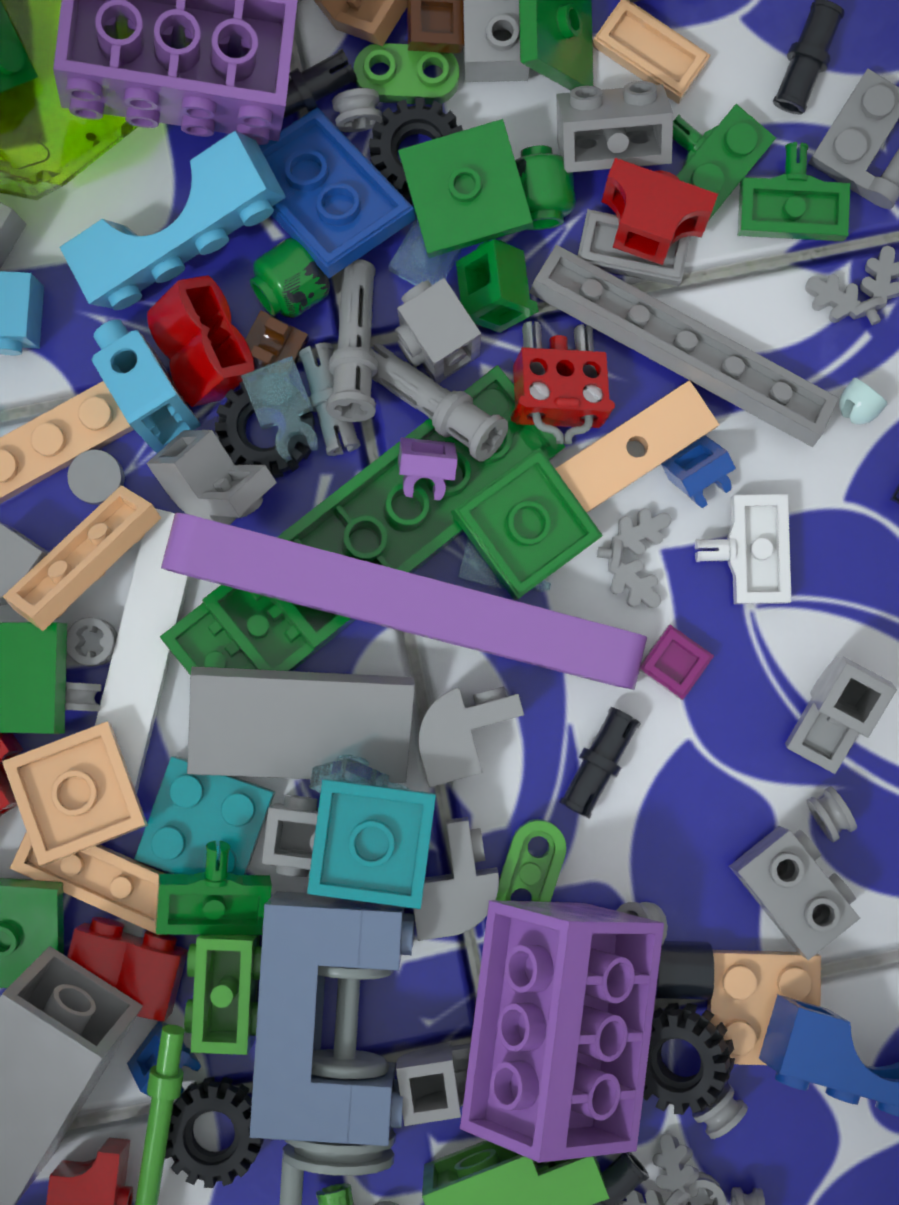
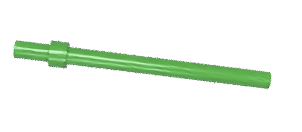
[135,1025,185,1205]

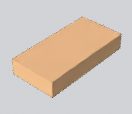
[593,0,710,104]

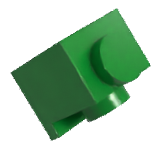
[456,239,539,333]

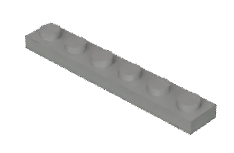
[529,245,839,447]

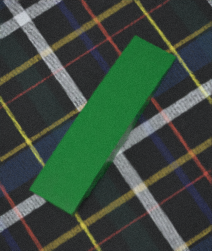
[160,365,565,675]

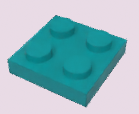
[134,756,275,875]
[307,778,436,909]

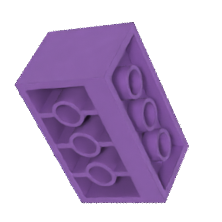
[53,0,298,145]
[460,900,664,1163]

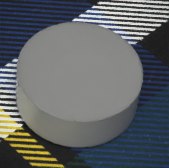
[67,450,125,505]

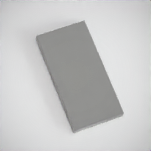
[187,666,415,783]

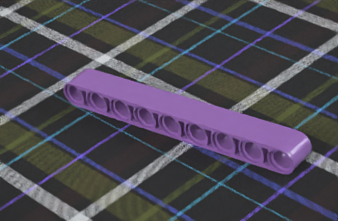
[161,512,647,690]

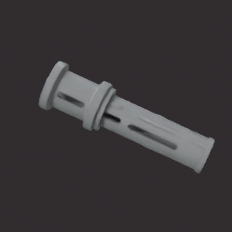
[326,259,378,422]
[370,343,508,461]

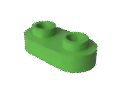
[354,43,459,105]
[496,819,566,902]

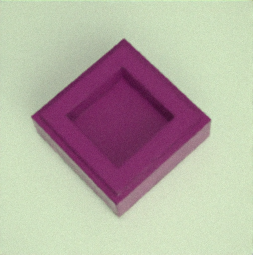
[639,625,714,700]

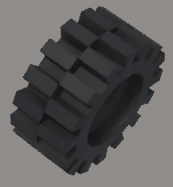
[369,98,463,205]
[215,376,316,478]
[643,1002,735,1115]
[165,1077,264,1188]

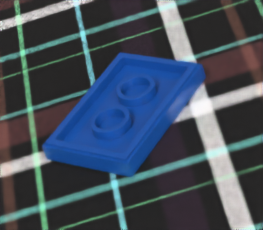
[259,107,415,278]

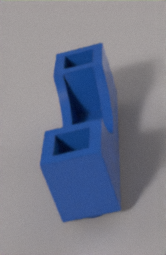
[759,994,899,1117]

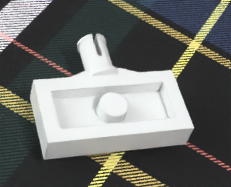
[695,494,791,604]

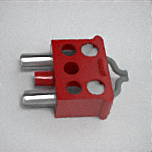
[510,321,615,444]

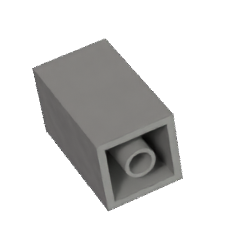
[0,946,143,1205]

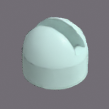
[839,377,888,425]

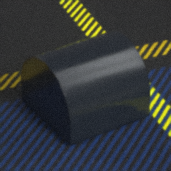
[655,941,714,1000]

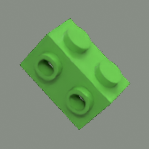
[184,935,262,1055]

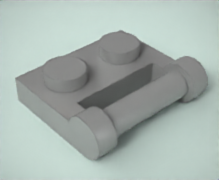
[808,68,899,209]

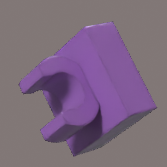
[398,437,458,500]

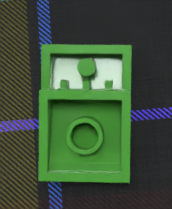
[422,1140,609,1205]

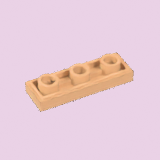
[555,380,720,513]

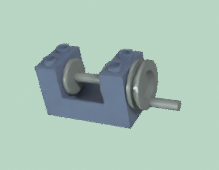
[249,891,415,1205]

